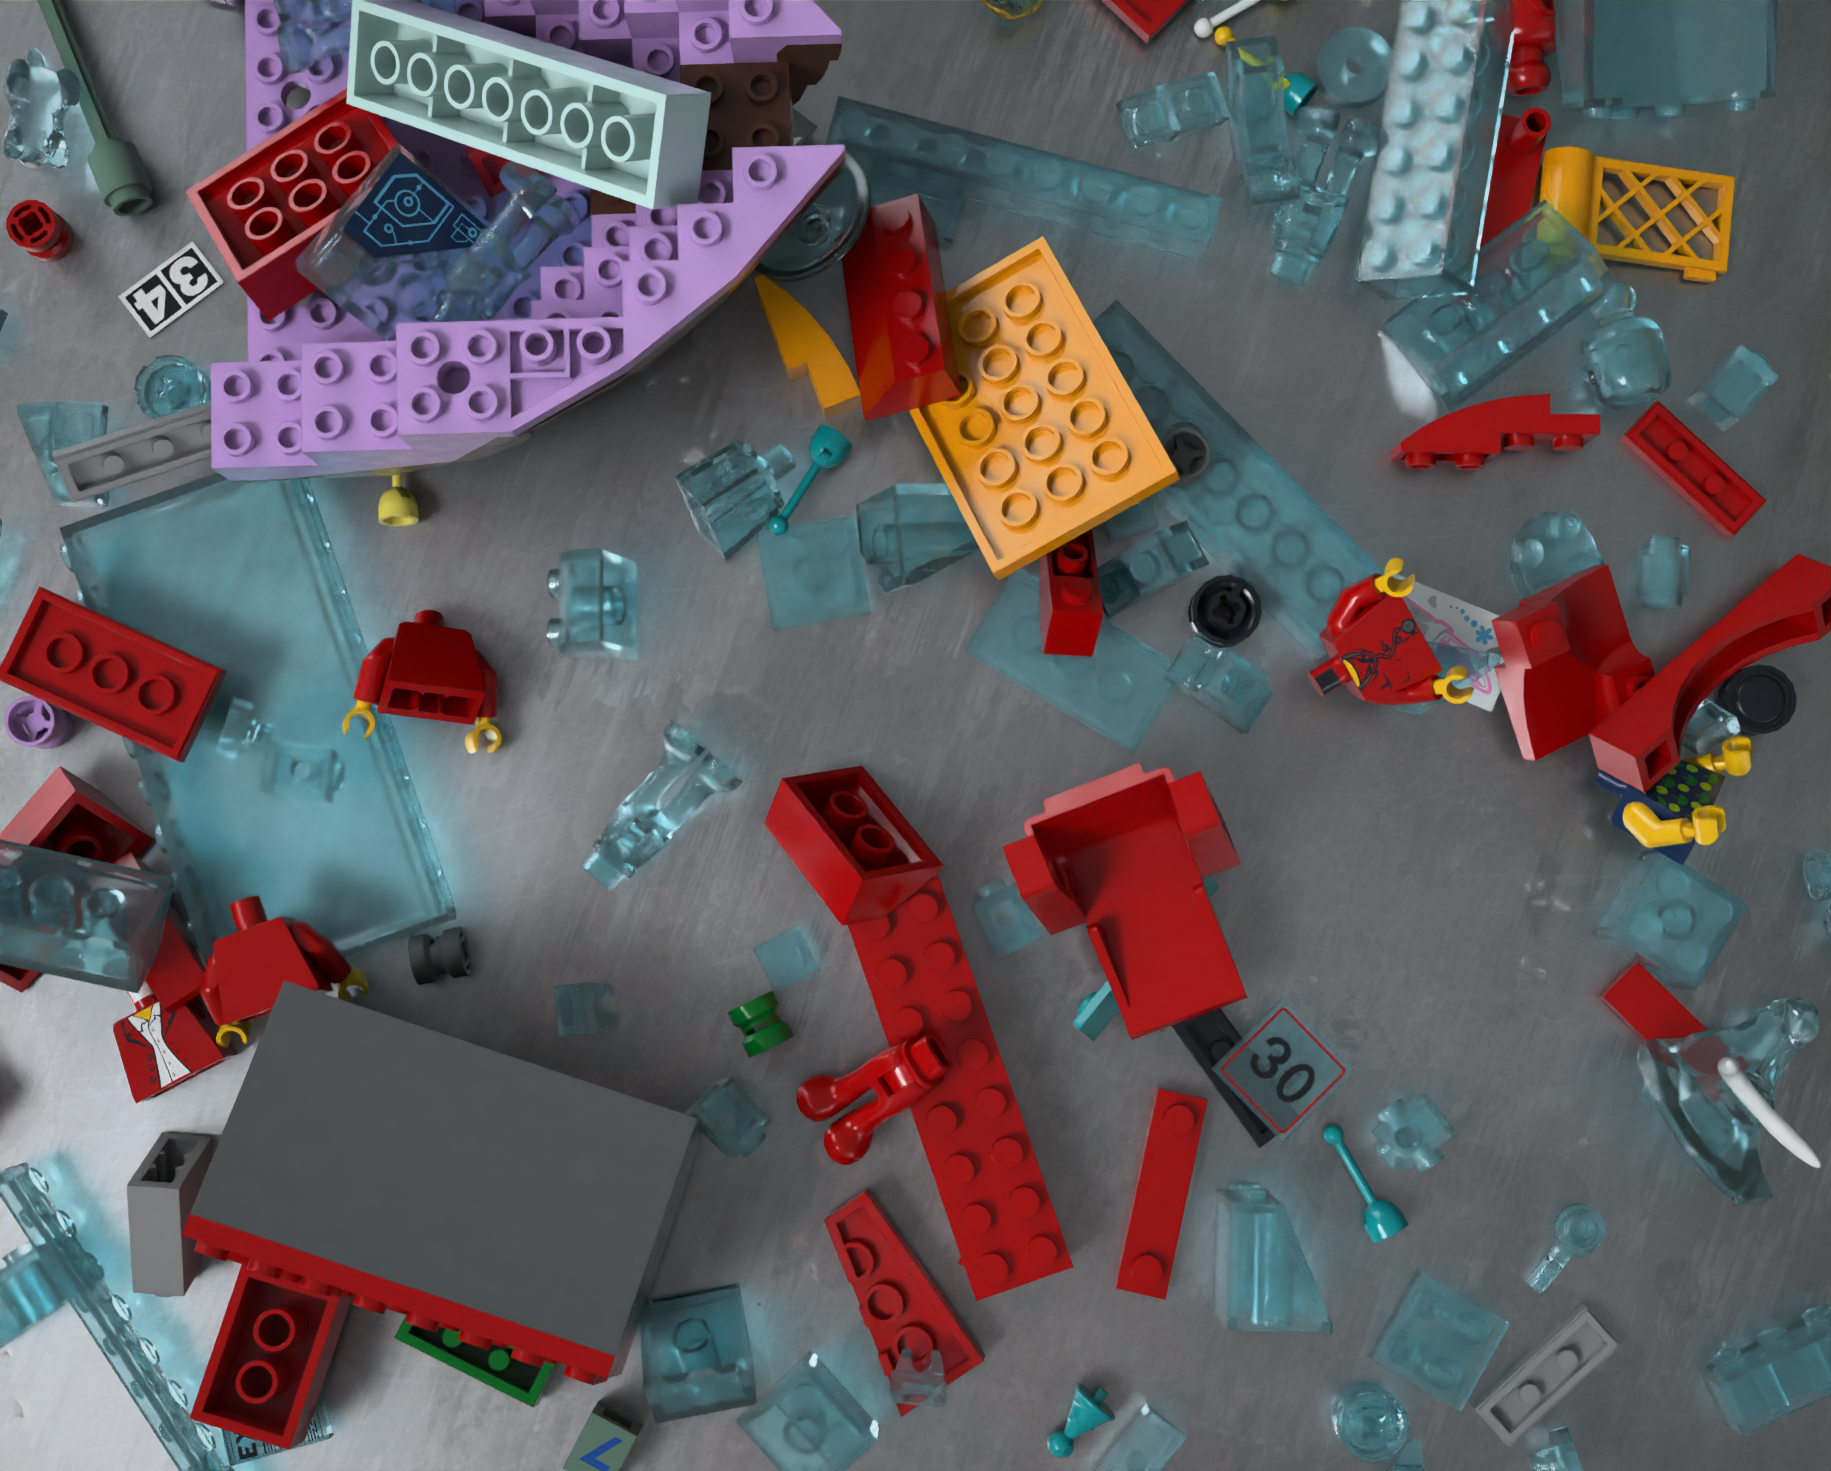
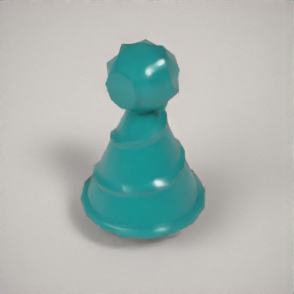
[1047,1384,1115,1458]

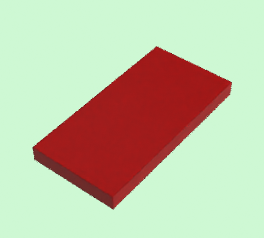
[0,586,228,763]

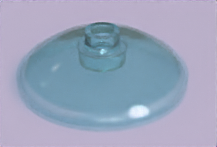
[754,152,871,282]

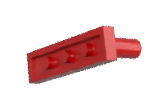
[1453,107,1551,316]

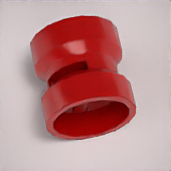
[6,200,74,262]

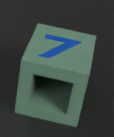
[563,1401,643,1471]

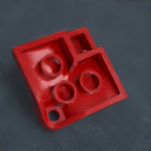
[1491,565,1655,761]

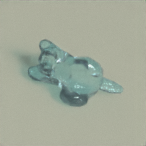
[3,47,82,170]

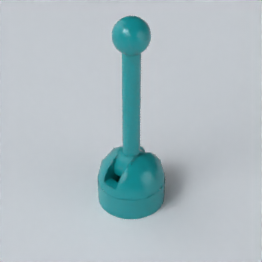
[769,425,852,535]
[1324,1124,1409,1243]

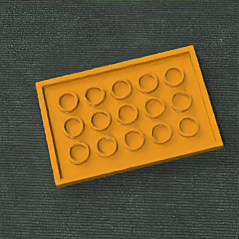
[909,236,1180,581]

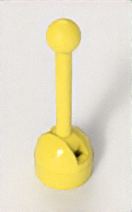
[378,474,419,526]

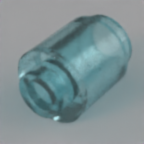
[1636,535,1691,610]

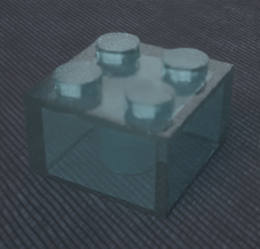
[1591,850,1749,990]

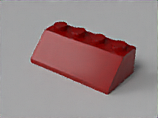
[840,193,962,421]
[0,766,154,993]

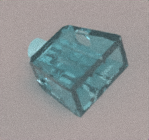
[675,440,796,561]

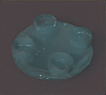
[1510,511,1605,598]

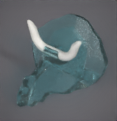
[1637,997,1821,1205]

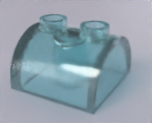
[547,548,637,661]

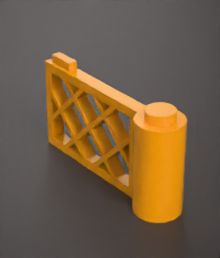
[1535,146,1735,283]

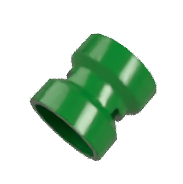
[727,990,794,1058]

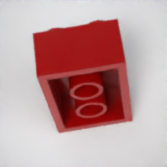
[189,1264,352,1450]

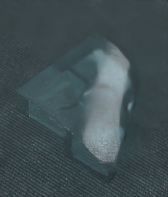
[17,402,110,508]

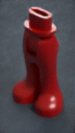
[796,1033,953,1165]

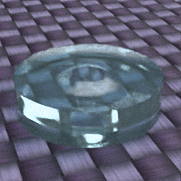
[1313,27,1395,109]

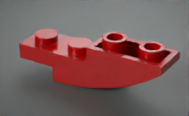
[1390,394,1600,470]

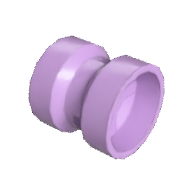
[4,696,73,749]

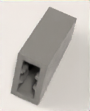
[127,1132,213,1297]

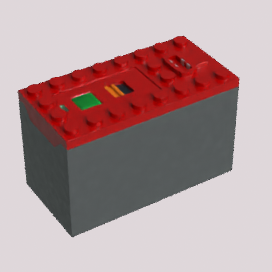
[182,981,703,1385]

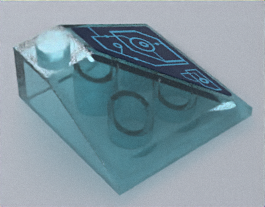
[295,142,520,341]

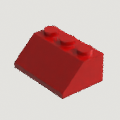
[764,766,943,926]

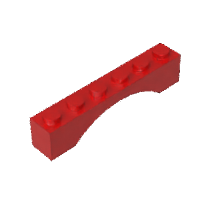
[1589,554,1831,793]

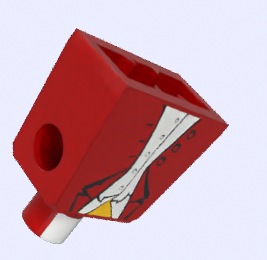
[113,976,238,1103]

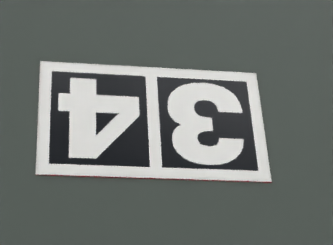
[118,241,225,338]

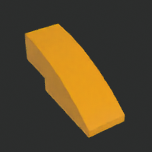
[754,275,862,419]

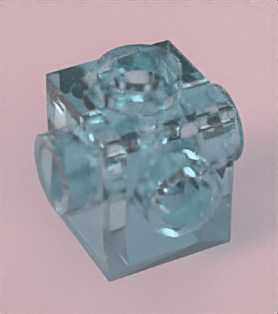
[1371,1094,1459,1175]

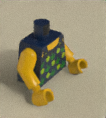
[1593,736,1753,865]

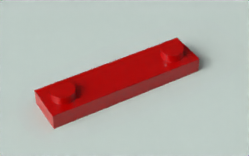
[1114,1087,1208,1300]

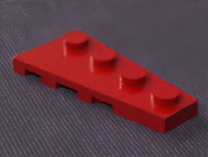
[824,1188,985,1417]

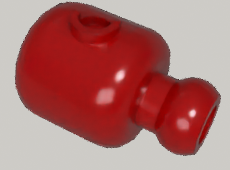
[1482,0,1565,97]

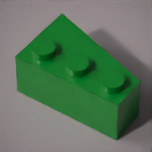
[394,1315,560,1407]

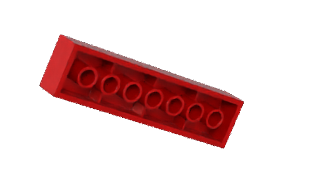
[848,876,1074,1301]

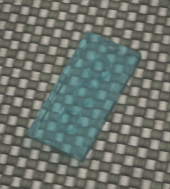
[964,569,1186,754]

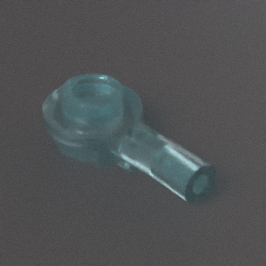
[1525,1203,1605,1296]

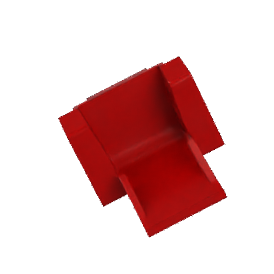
[1002,763,1248,1040]

